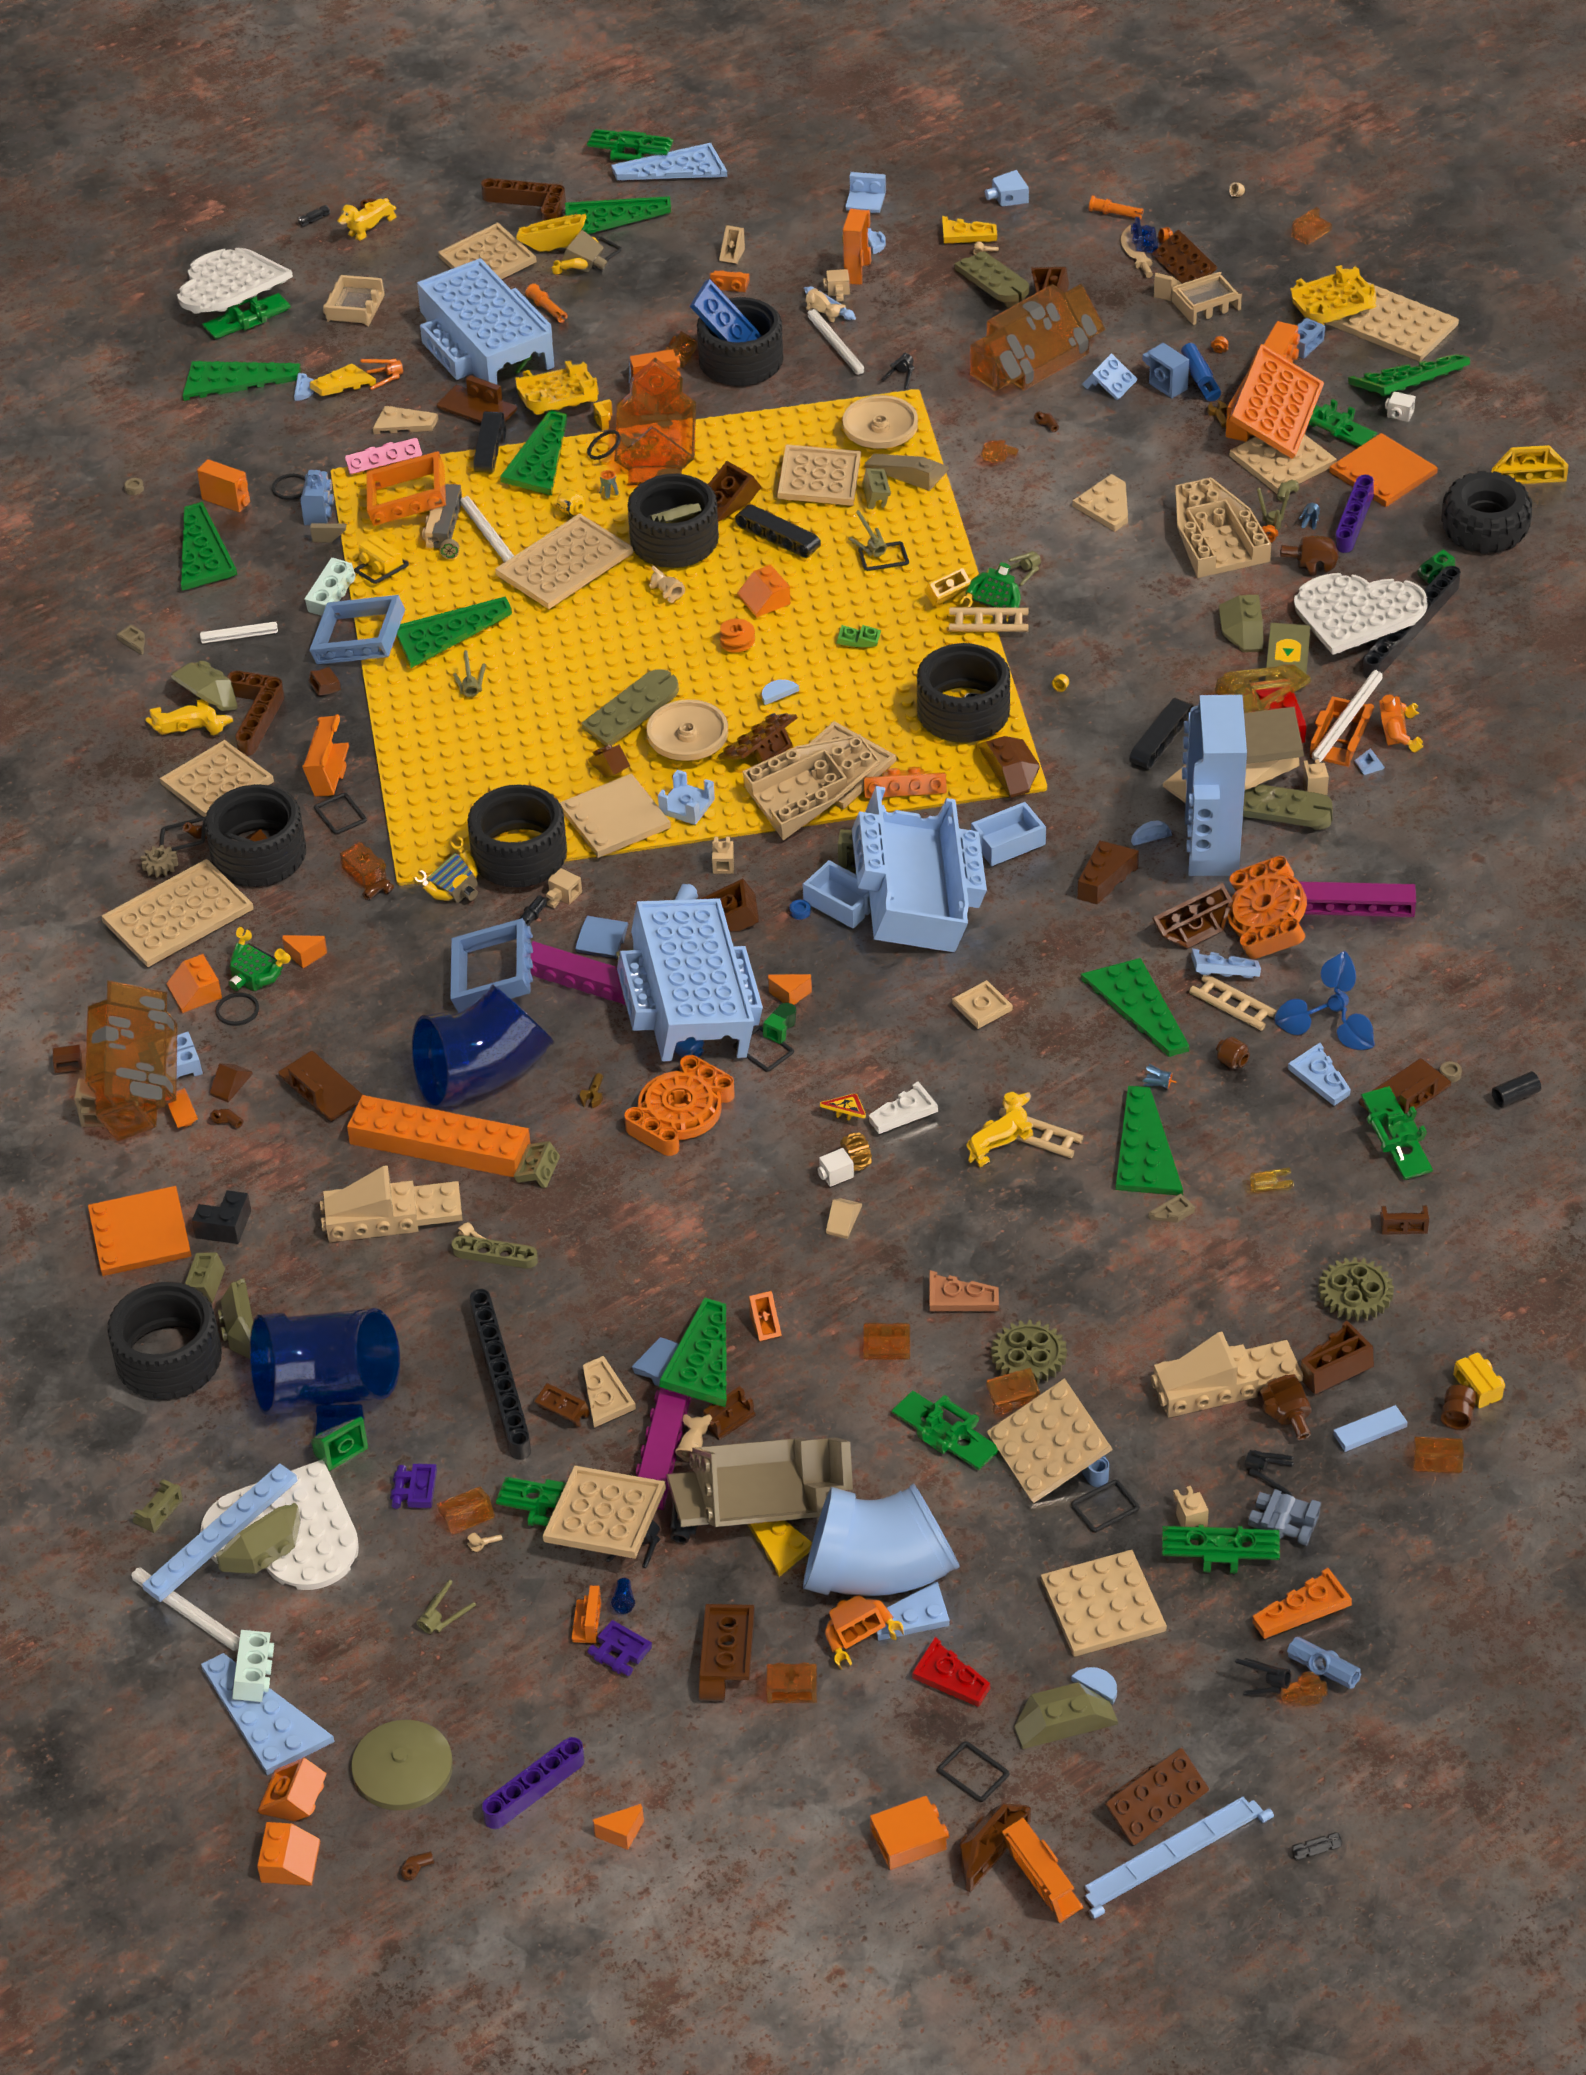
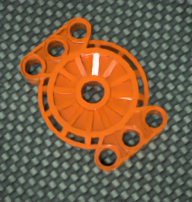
[1228,856,1307,959]
[624,1055,735,1156]

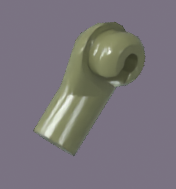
[1276,480,1299,502]

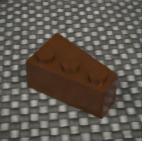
[1031,267,1069,318]
[1077,840,1139,904]
[1301,1320,1374,1394]

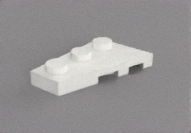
[869,1082,938,1134]

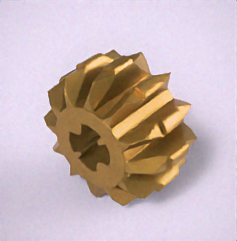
[840,1132,872,1171]

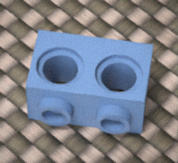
[1297,318,1325,359]

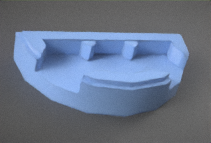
[868,228,886,254]
[294,373,314,401]
[762,680,799,705]
[1131,820,1172,846]
[1071,1667,1117,1704]

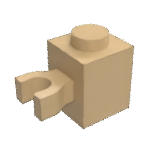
[823,269,850,301]
[1303,759,1329,795]
[712,837,734,874]
[546,868,582,908]
[1173,1486,1209,1527]

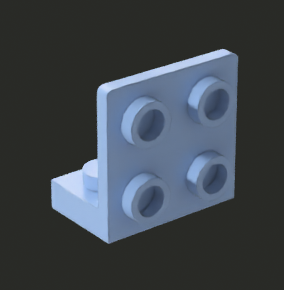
[845,172,886,213]
[1082,354,1137,400]

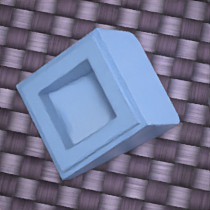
[1354,748,1385,775]

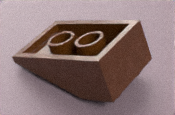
[708,461,762,522]
[701,878,759,932]

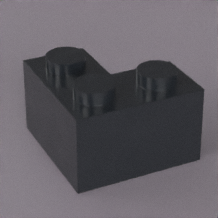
[192,1190,251,1244]

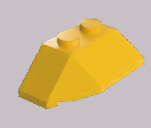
[516,214,586,252]
[1491,445,1568,484]

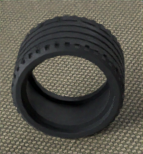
[697,297,783,386]
[627,474,719,568]
[917,643,1010,742]
[205,784,306,887]
[467,784,567,888]
[107,1281,222,1400]

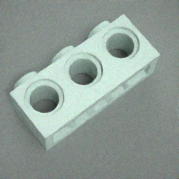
[305,558,356,616]
[232,1630,274,1702]

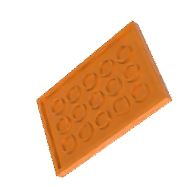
[1229,344,1324,459]

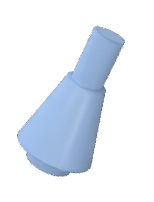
[675,884,698,900]

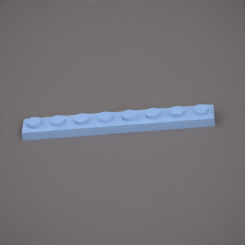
[142,1463,298,1602]

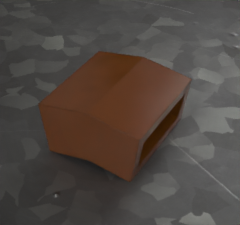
[308,667,341,695]
[53,1044,82,1073]

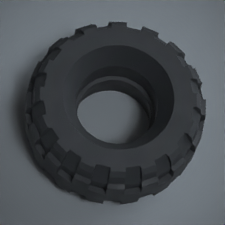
[1441,471,1532,554]

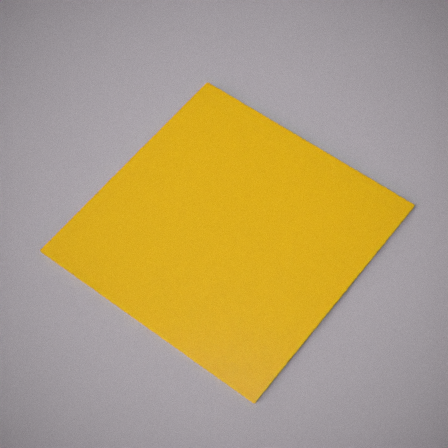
[330,389,1047,886]

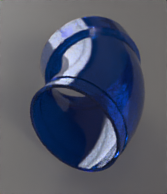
[412,984,555,1109]
[250,1308,400,1415]

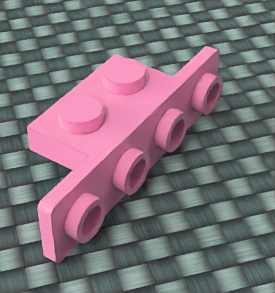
[345,438,422,474]

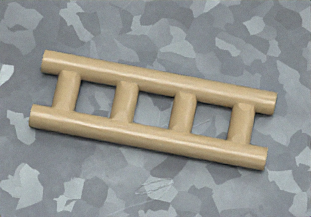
[949,607,1028,632]
[1189,975,1277,1031]
[999,1108,1083,1159]

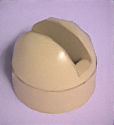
[1229,182,1245,197]

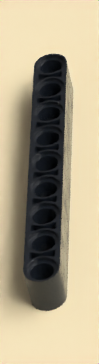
[1363,566,1461,679]
[470,1289,531,1460]

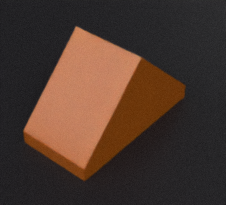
[282,935,327,968]
[768,974,812,1005]
[749,1291,782,1341]
[593,1804,644,1850]

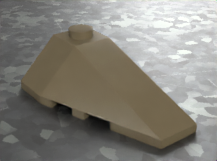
[864,454,949,491]

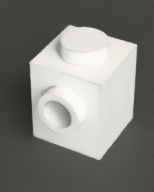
[1385,392,1415,422]
[818,1148,854,1187]

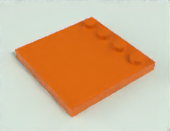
[1329,433,1438,507]
[88,1186,192,1276]

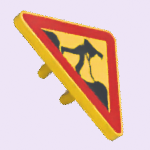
[820,1094,866,1121]

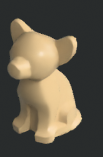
[806,288,845,322]
[649,565,685,603]
[675,1414,712,1462]

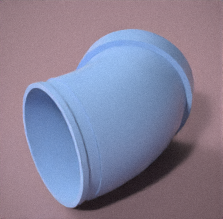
[803,1484,960,1596]

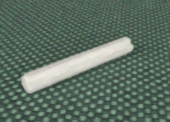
[200,622,278,644]

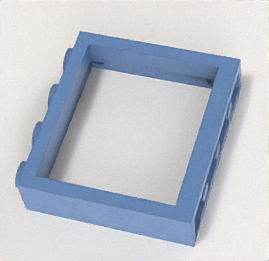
[310,595,405,664]
[451,918,533,1013]

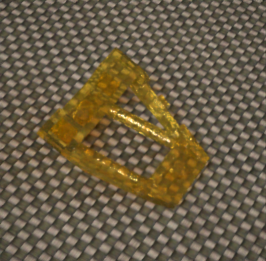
[1215,665,1312,713]

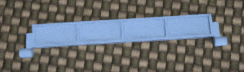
[1085,1797,1274,1920]

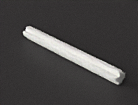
[808,309,864,375]
[460,496,514,562]
[1312,670,1382,762]
[131,1568,240,1651]

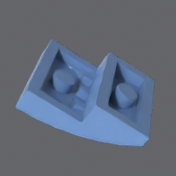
[575,916,628,959]
[632,1337,679,1386]

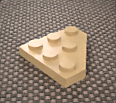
[1072,474,1128,532]

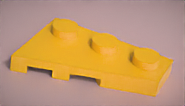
[942,216,997,244]

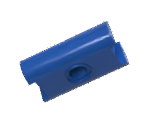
[1181,343,1221,402]

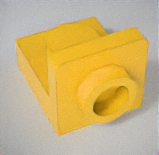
[593,399,612,431]

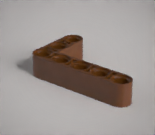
[481,178,566,221]
[227,671,284,756]

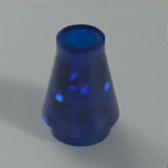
[611,1578,635,1614]

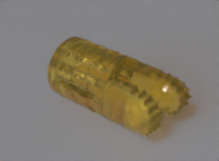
[1250,1168,1294,1193]

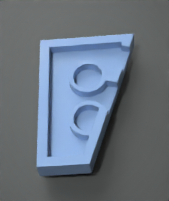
[1191,948,1261,978]
[1288,1043,1351,1106]
[876,1581,950,1641]

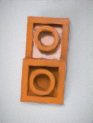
[165,1088,198,1128]

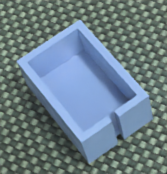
[971,802,1046,866]
[803,860,871,928]

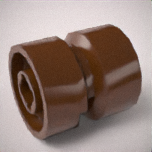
[1441,1385,1477,1430]

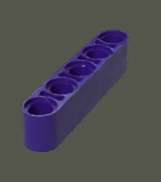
[1336,475,1374,553]
[482,1737,585,1829]

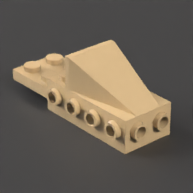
[320,1166,463,1243]
[1151,1332,1303,1418]

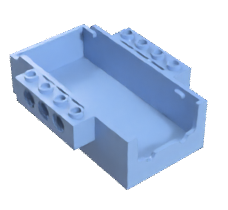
[417,258,554,384]
[1182,695,1247,876]
[852,786,987,952]
[617,899,763,1061]

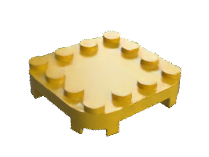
[1290,265,1376,325]
[515,361,599,415]

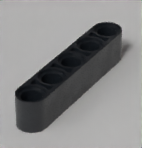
[735,504,821,558]
[1129,698,1194,769]

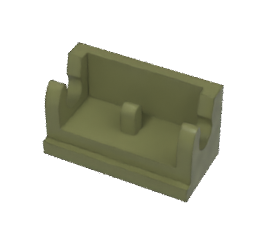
[862,468,891,509]
[838,829,856,873]
[185,1252,225,1303]
[133,1479,183,1533]

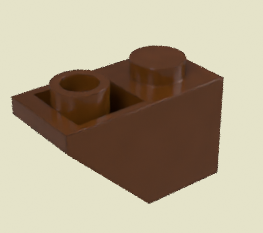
[588,744,630,778]

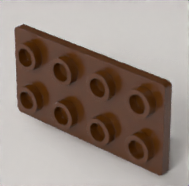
[1153,230,1217,284]
[436,375,517,423]
[718,713,798,763]
[278,1051,363,1121]
[1358,1058,1451,1114]
[1105,1748,1209,1846]

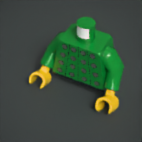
[960,562,1021,623]
[229,927,291,991]

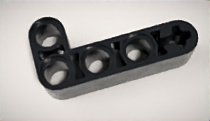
[474,411,506,473]

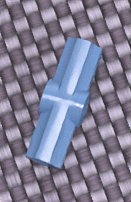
[1287,1637,1361,1689]

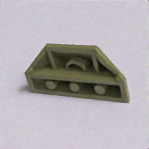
[1219,594,1264,652]
[171,661,237,711]
[218,1278,261,1362]
[216,1503,301,1574]
[1015,1682,1118,1749]

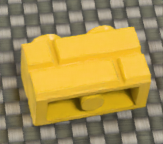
[359,535,403,575]
[924,567,971,606]
[1453,1352,1505,1409]

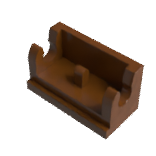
[1380,1205,1429,1235]
[534,1383,590,1427]
[703,1386,756,1440]

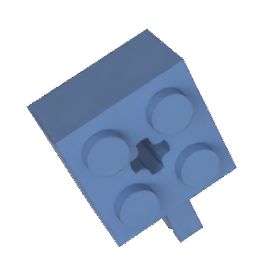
[1142,343,1189,398]
[300,470,334,525]

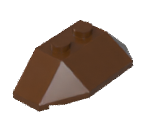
[978,736,1040,798]
[1152,883,1233,949]
[960,1803,1031,1893]

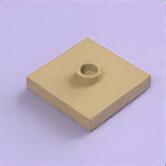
[952,980,1013,1029]

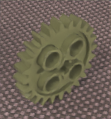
[1318,1257,1394,1322]
[991,1320,1067,1385]

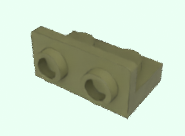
[514,1141,560,1188]

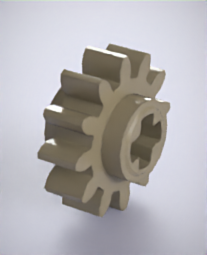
[141,845,178,877]

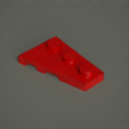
[912,1637,990,1707]

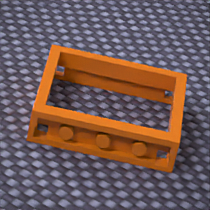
[367,451,446,526]

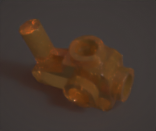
[981,440,1019,463]
[1282,1672,1328,1706]

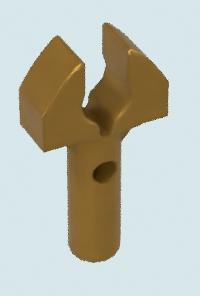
[1207,401,1227,428]
[579,1073,603,1109]

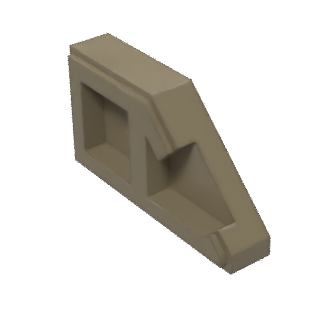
[310,523,346,543]
[117,625,145,655]
[1148,1194,1195,1223]

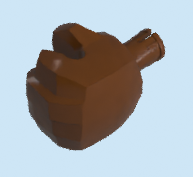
[1280,535,1339,576]
[1260,1374,1311,1440]

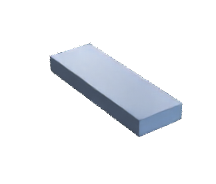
[1333,1405,1408,1452]

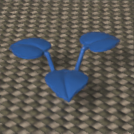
[1275,951,1375,1050]

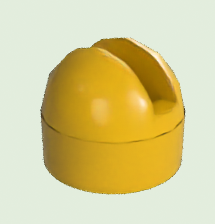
[1052,674,1069,692]

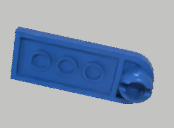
[690,279,762,342]

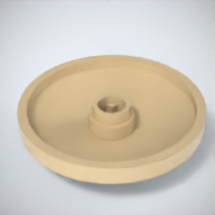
[843,395,918,448]
[647,700,728,761]

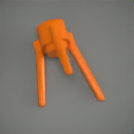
[360,358,403,390]

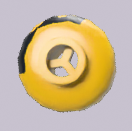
[557,489,586,517]

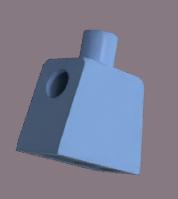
[985,170,1029,206]

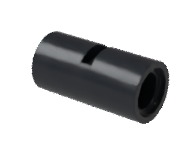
[1492,1071,1541,1108]

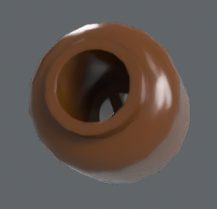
[1216,1037,1250,1069]

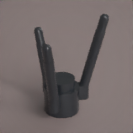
[882,352,915,390]
[1245,1450,1294,1496]
[670,1501,698,1543]
[606,1520,660,1568]
[1235,1658,1291,1696]

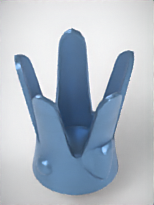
[599,470,619,499]
[1299,503,1320,530]
[1143,1064,1177,1089]

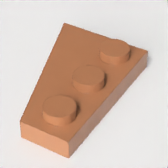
[930,1270,999,1311]

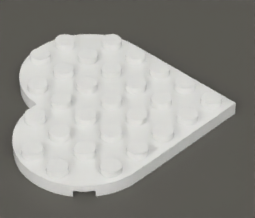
[177,248,293,314]
[1294,573,1427,655]
[201,1460,359,1590]

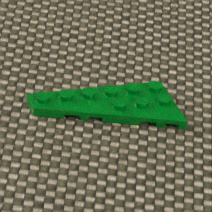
[565,196,671,234]
[500,410,567,495]
[396,596,512,668]
[659,1298,727,1407]

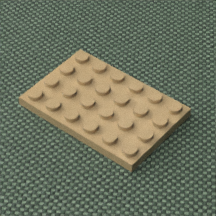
[1326,282,1459,362]
[495,514,633,609]
[102,859,253,967]

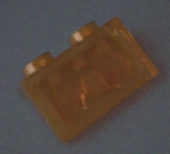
[1292,207,1332,245]
[664,331,698,368]
[864,1323,910,1360]
[986,1368,1040,1414]
[1414,1437,1464,1473]
[437,1486,495,1534]

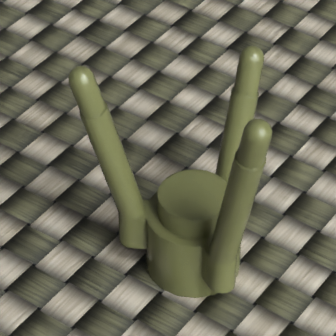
[1257,488,1290,530]
[848,510,887,557]
[1008,551,1041,586]
[453,650,486,697]
[417,1580,476,1634]

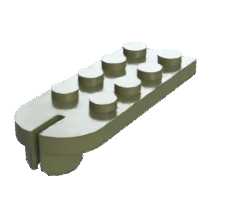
[954,251,1029,309]
[581,669,679,746]
[1243,784,1333,830]

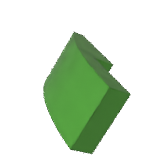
[837,625,881,647]

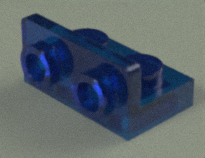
[1131,217,1159,252]
[316,1404,365,1435]

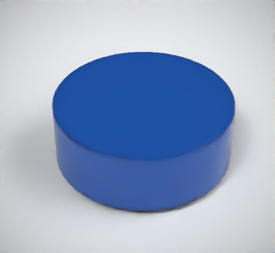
[790,900,811,920]

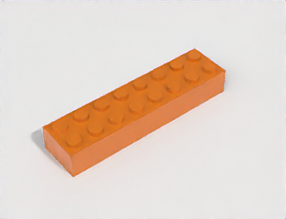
[1226,321,1300,442]
[347,1095,531,1178]

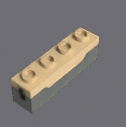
[422,484,462,548]

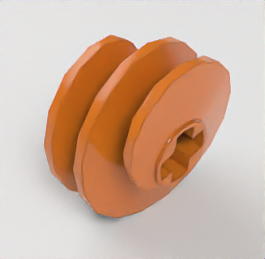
[720,618,755,652]

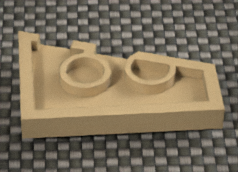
[373,406,438,434]
[583,1356,636,1428]

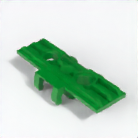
[587,129,673,161]
[203,293,291,339]
[1308,399,1377,447]
[1361,1086,1433,1180]
[892,1391,999,1470]
[496,1477,566,1526]
[1162,1524,1280,1573]

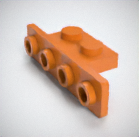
[864,767,947,798]

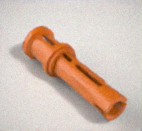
[1089,195,1143,220]
[525,283,568,323]

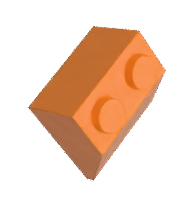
[737,564,791,618]
[166,954,222,1013]
[257,1757,327,1822]
[258,1822,320,1886]

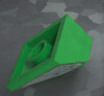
[311,1417,368,1471]

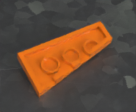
[1252,1568,1352,1639]

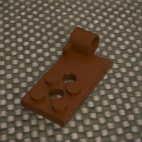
[699,1604,755,1701]

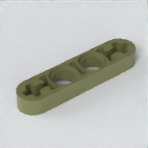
[452,1236,538,1269]

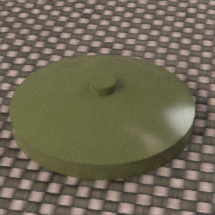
[352,1720,453,1811]

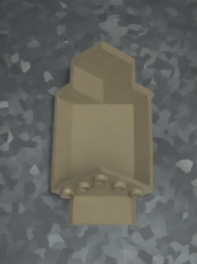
[666,1437,853,1527]

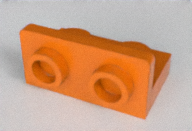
[710,271,750,292]
[572,1585,601,1643]

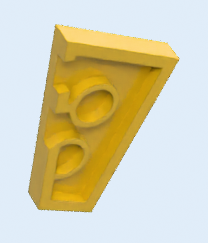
[310,364,376,396]
[748,1520,812,1577]

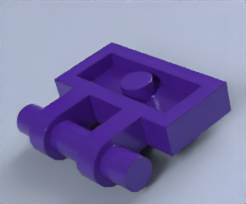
[390,1464,437,1509]
[588,1620,652,1676]

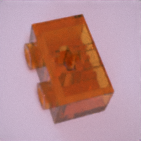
[340,842,386,889]
[767,1663,817,1703]

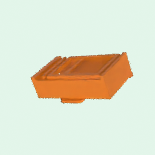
[843,209,871,285]
[1310,696,1374,767]
[302,714,349,797]
[1002,1817,1083,1923]

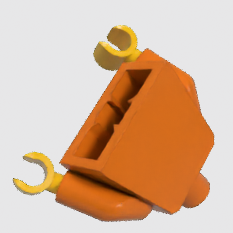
[1379,694,1423,752]
[825,1595,904,1670]

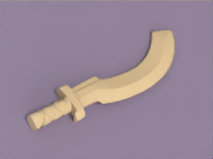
[1121,224,1153,278]

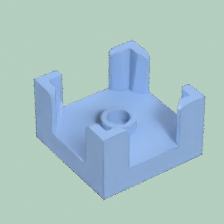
[658,770,715,825]

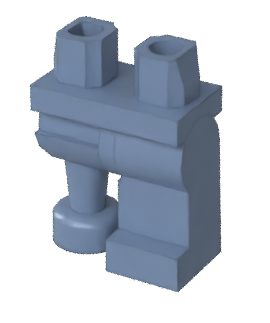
[1248,1489,1321,1546]

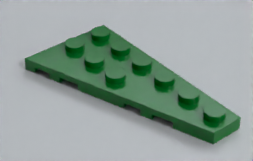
[1348,354,1470,396]
[183,361,301,401]
[181,502,237,591]
[1081,958,1189,1057]
[1116,1086,1183,1196]

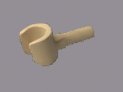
[973,242,999,255]
[458,1223,486,1239]
[467,1533,502,1552]

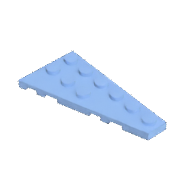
[612,143,727,180]
[201,1653,334,1776]

